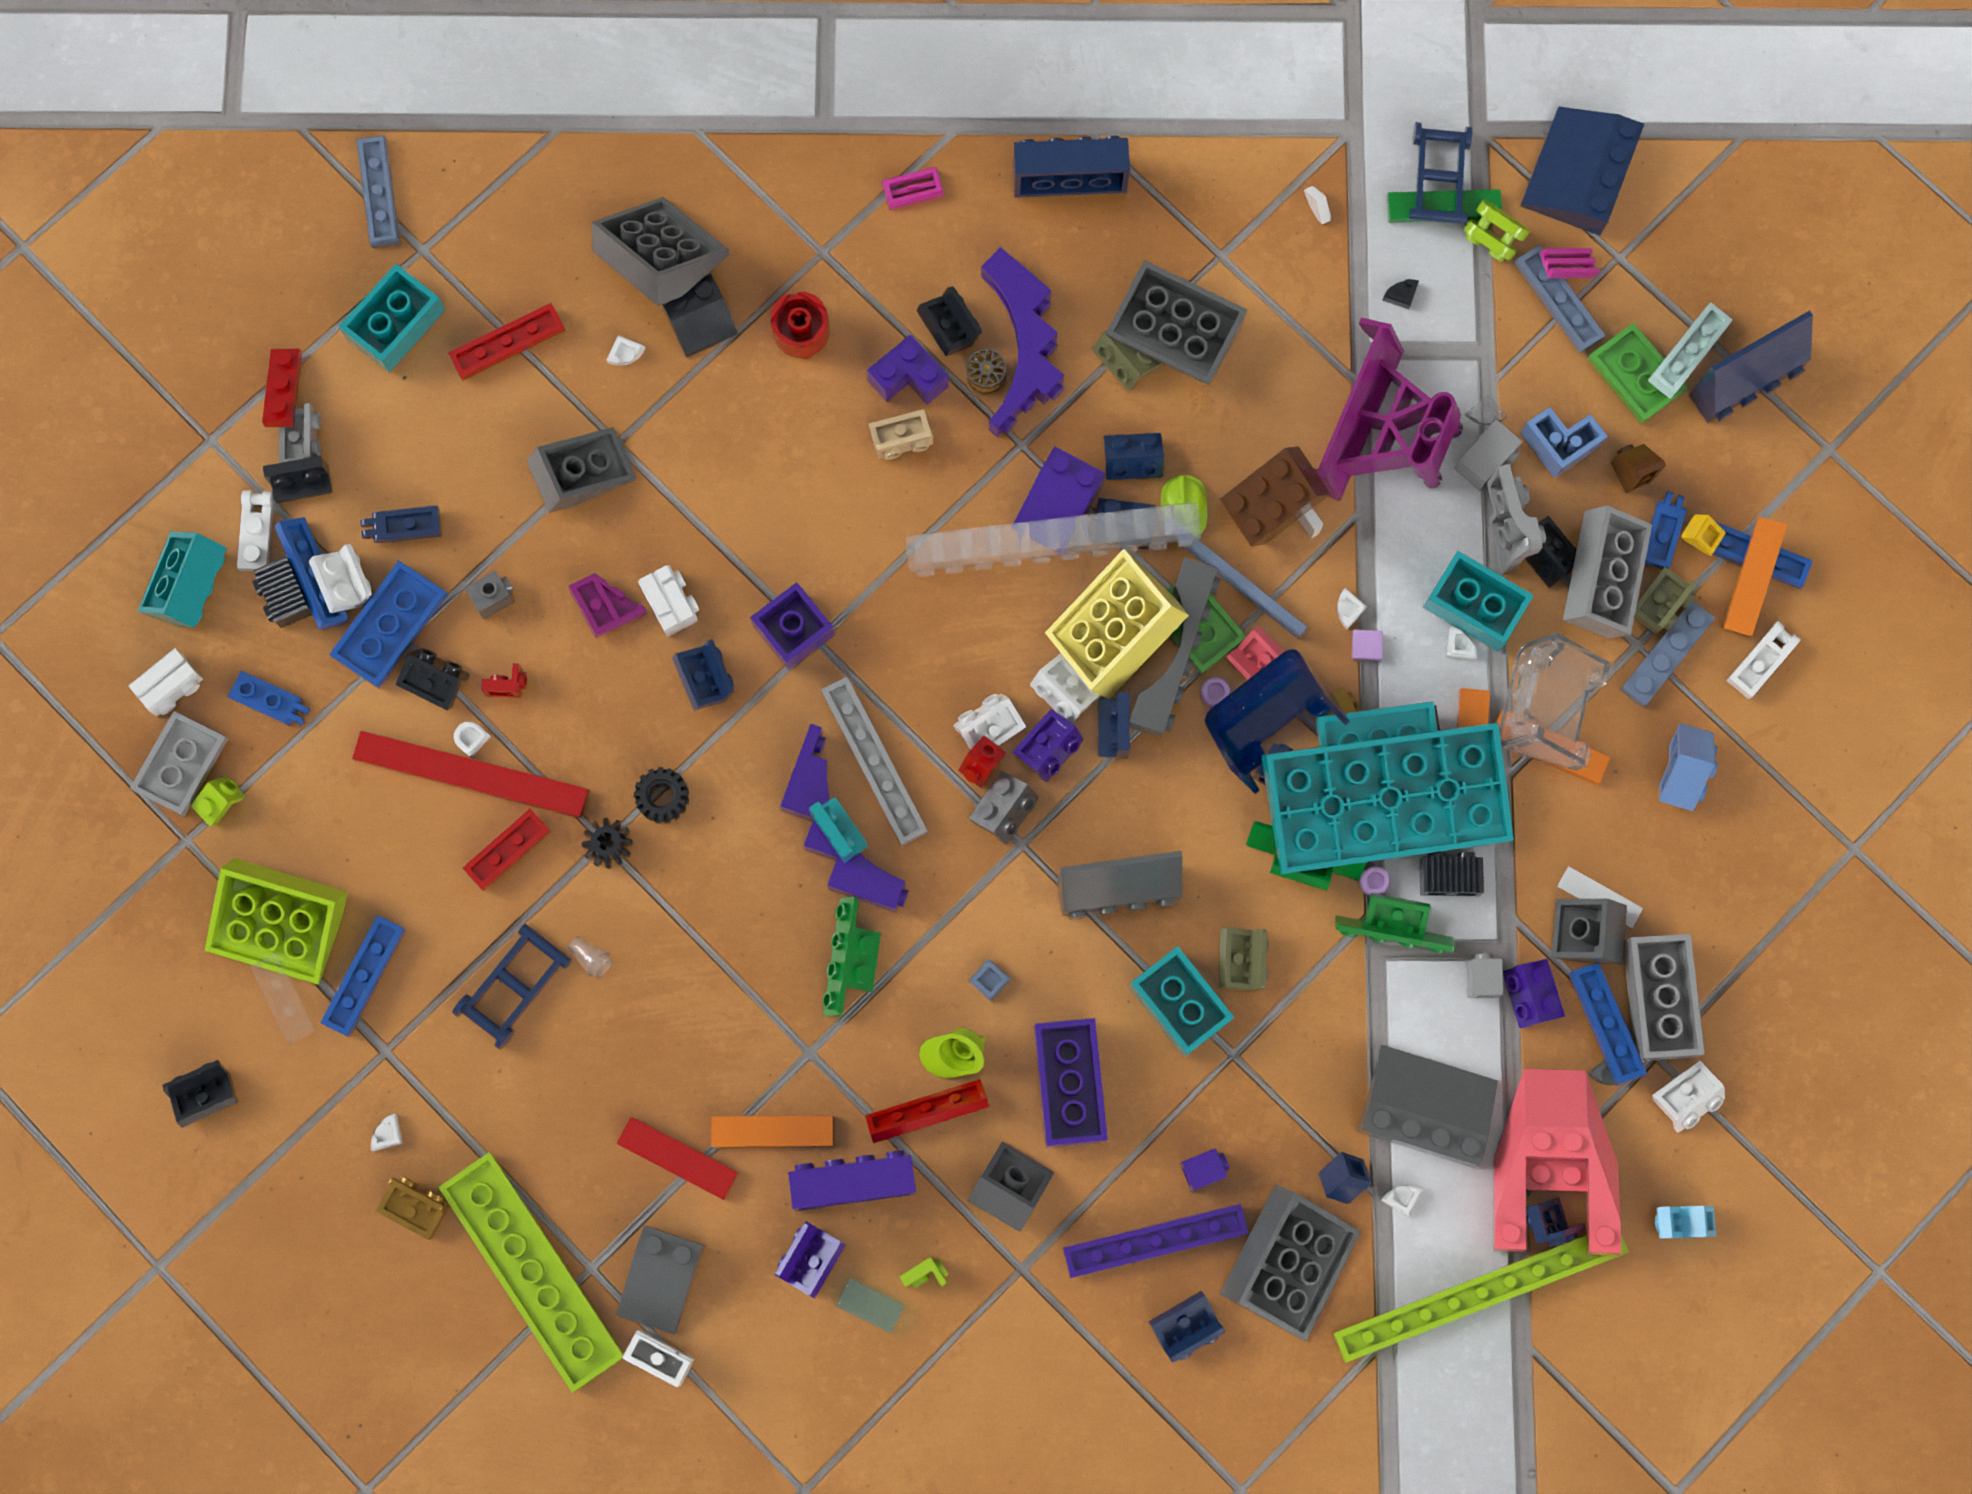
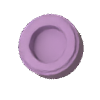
[1200,677,1230,708]
[1359,866,1390,896]

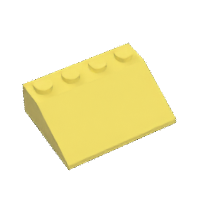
[1045,549,1189,699]

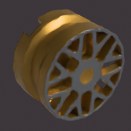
[967,349,1006,394]

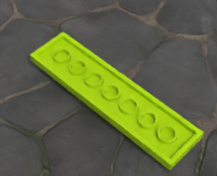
[438,1152,624,1393]

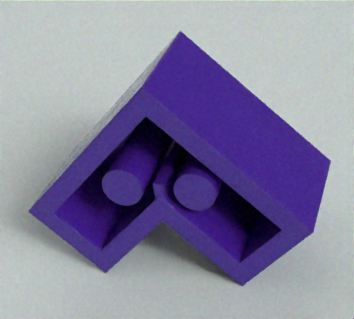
[867,334,949,404]

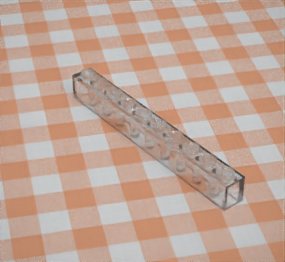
[905,502,1201,577]

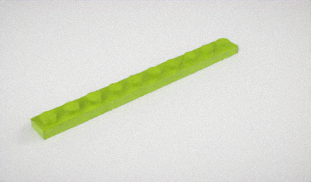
[1333,1234,1629,1363]

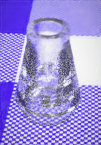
[568,936,613,978]

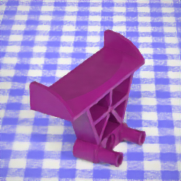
[1314,318,1463,501]

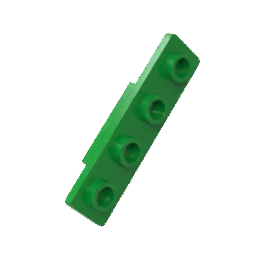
[1246,821,1367,891]
[1334,893,1455,954]
[822,897,881,1017]

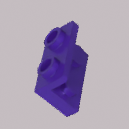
[1013,709,1084,782]

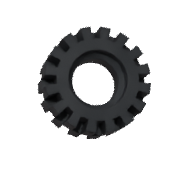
[634,767,689,824]

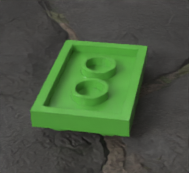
[1587,323,1688,424]
[1167,583,1247,675]

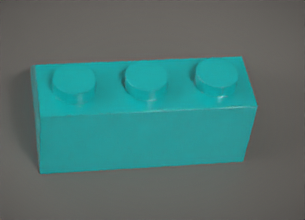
[137,532,227,628]

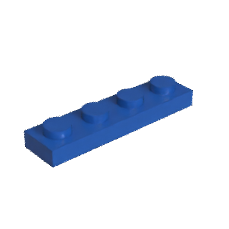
[275,517,349,630]
[1691,521,1813,589]
[320,915,406,1037]
[1569,962,1647,1086]

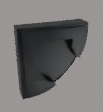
[1382,279,1419,309]

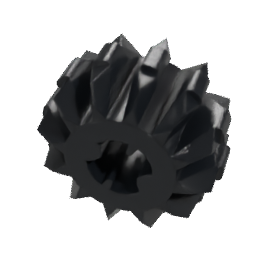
[581,818,633,869]

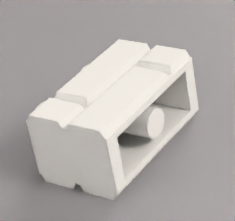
[638,565,699,637]
[128,648,203,717]
[623,1330,695,1388]

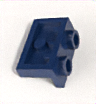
[1098,692,1130,757]

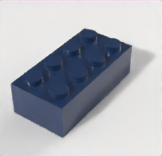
[1013,135,1130,197]

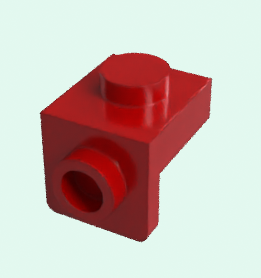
[958,736,1006,789]

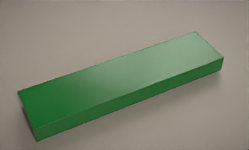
[1387,189,1502,223]

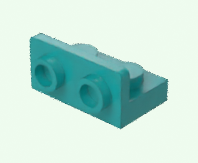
[809,798,868,863]

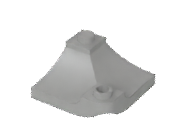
[1487,464,1546,573]

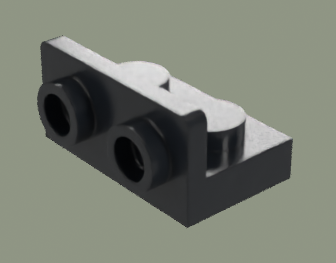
[263,455,332,503]
[1525,515,1577,587]
[396,648,470,711]

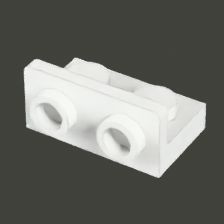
[309,544,372,613]
[1030,653,1101,724]
[953,694,1026,750]
[1652,1061,1725,1133]

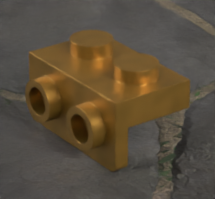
[376,1175,449,1240]

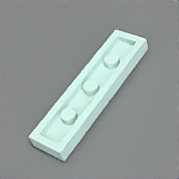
[1648,302,1733,398]

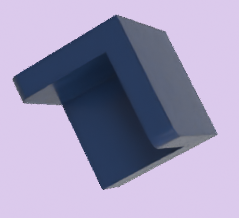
[1319,1152,1372,1204]

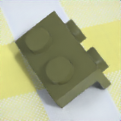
[1092,330,1162,390]
[1634,567,1697,634]
[1219,927,1269,991]

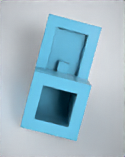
[1655,1206,1716,1239]

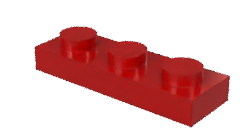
[262,349,302,427]
[462,808,551,891]

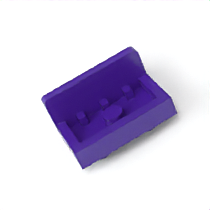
[1503,959,1565,1028]
[775,1221,846,1299]

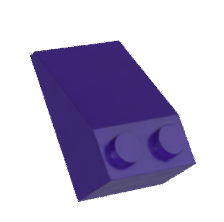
[1011,446,1105,556]

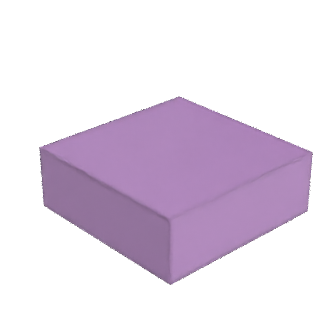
[1352,630,1383,662]

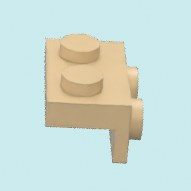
[869,409,933,460]

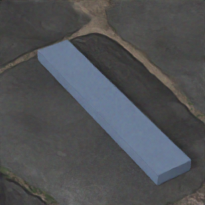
[1164,518,1307,639]

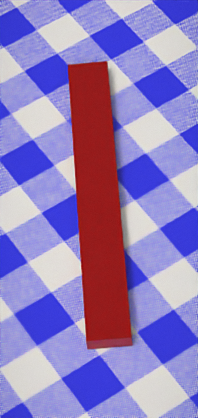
[352,731,589,819]

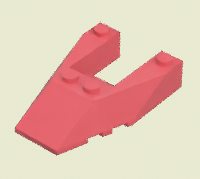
[1493,1069,1621,1256]

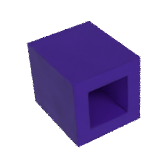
[1180,1148,1229,1192]

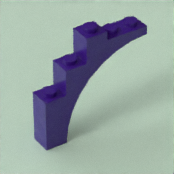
[981,247,1064,437]

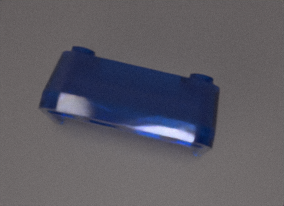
[1205,649,1350,794]

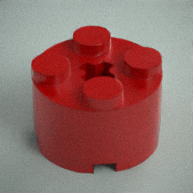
[771,292,830,359]

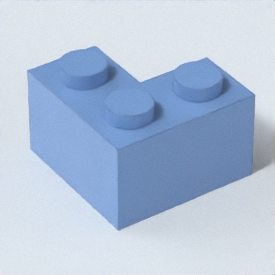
[1520,407,1608,479]
[1659,723,1718,811]

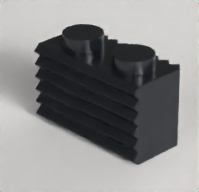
[252,557,312,628]
[1419,851,1484,896]

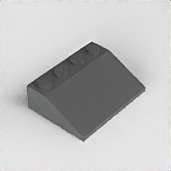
[592,197,729,306]
[1105,260,1247,385]
[1057,851,1182,920]
[1357,1045,1498,1168]
[1220,1185,1361,1341]

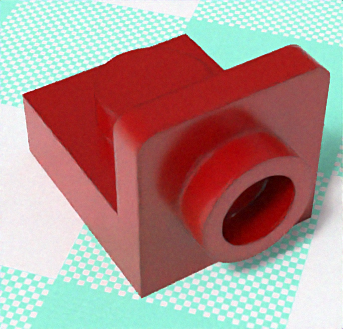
[481,663,527,698]

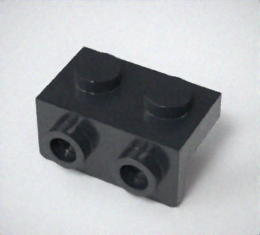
[916,286,982,356]
[162,1060,238,1128]

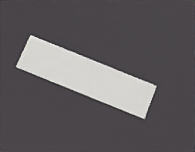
[1557,866,1643,928]

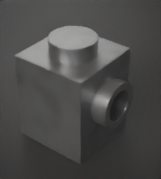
[465,571,514,619]

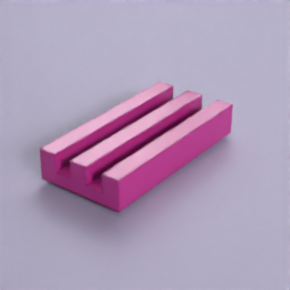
[882,167,944,210]
[1540,248,1600,278]

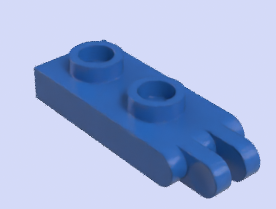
[1645,491,1687,569]
[227,671,311,726]

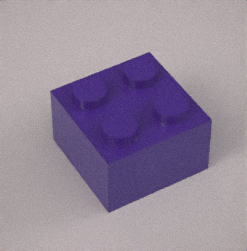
[750,582,835,671]

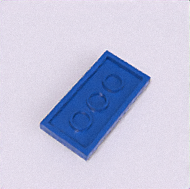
[329,560,448,689]

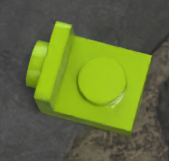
[899,1257,949,1289]

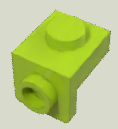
[191,776,245,827]

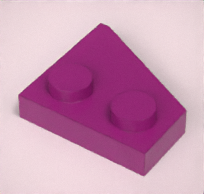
[569,573,647,639]

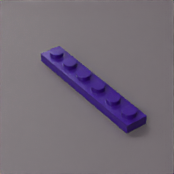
[1063,1204,1249,1278]

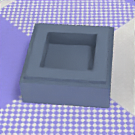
[969,959,1011,1002]

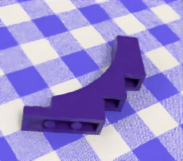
[780,724,909,913]

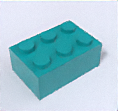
[339,263,446,373]
[1423,550,1534,652]
[1128,946,1235,1058]

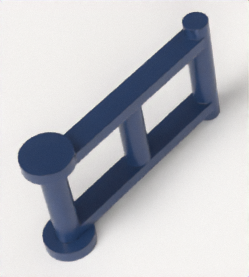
[1409,122,1473,225]
[452,924,572,1050]

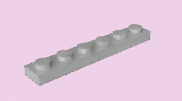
[821,677,928,846]

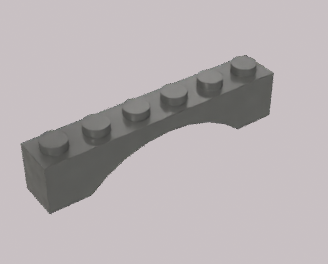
[1130,557,1221,738]

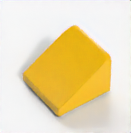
[1681,514,1726,556]

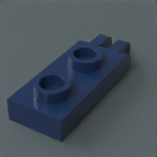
[360,505,442,543]

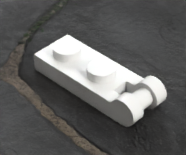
[237,490,275,572]
[1726,621,1801,699]

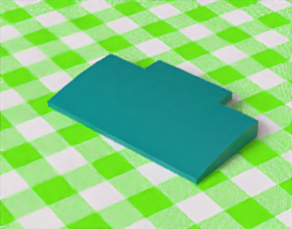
[1262,701,1514,874]

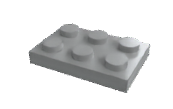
[129,711,228,817]

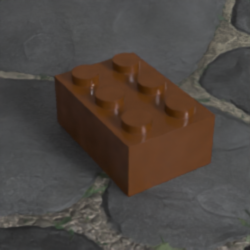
[1220,446,1330,547]

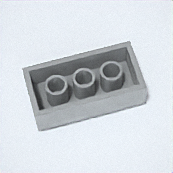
[1563,505,1652,639]
[1623,934,1705,1061]

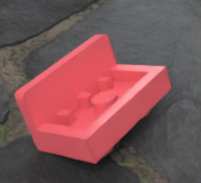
[1227,625,1300,698]

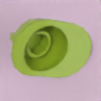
[1161,475,1208,538]
[919,1028,986,1078]

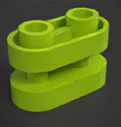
[1463,200,1530,262]

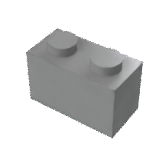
[1454,419,1523,491]

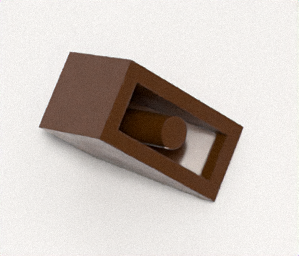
[1611,444,1666,493]

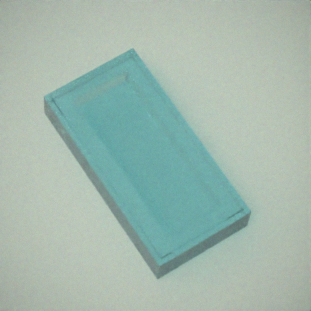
[836,1278,905,1333]

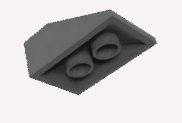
[527,427,636,513]
[617,1225,705,1335]

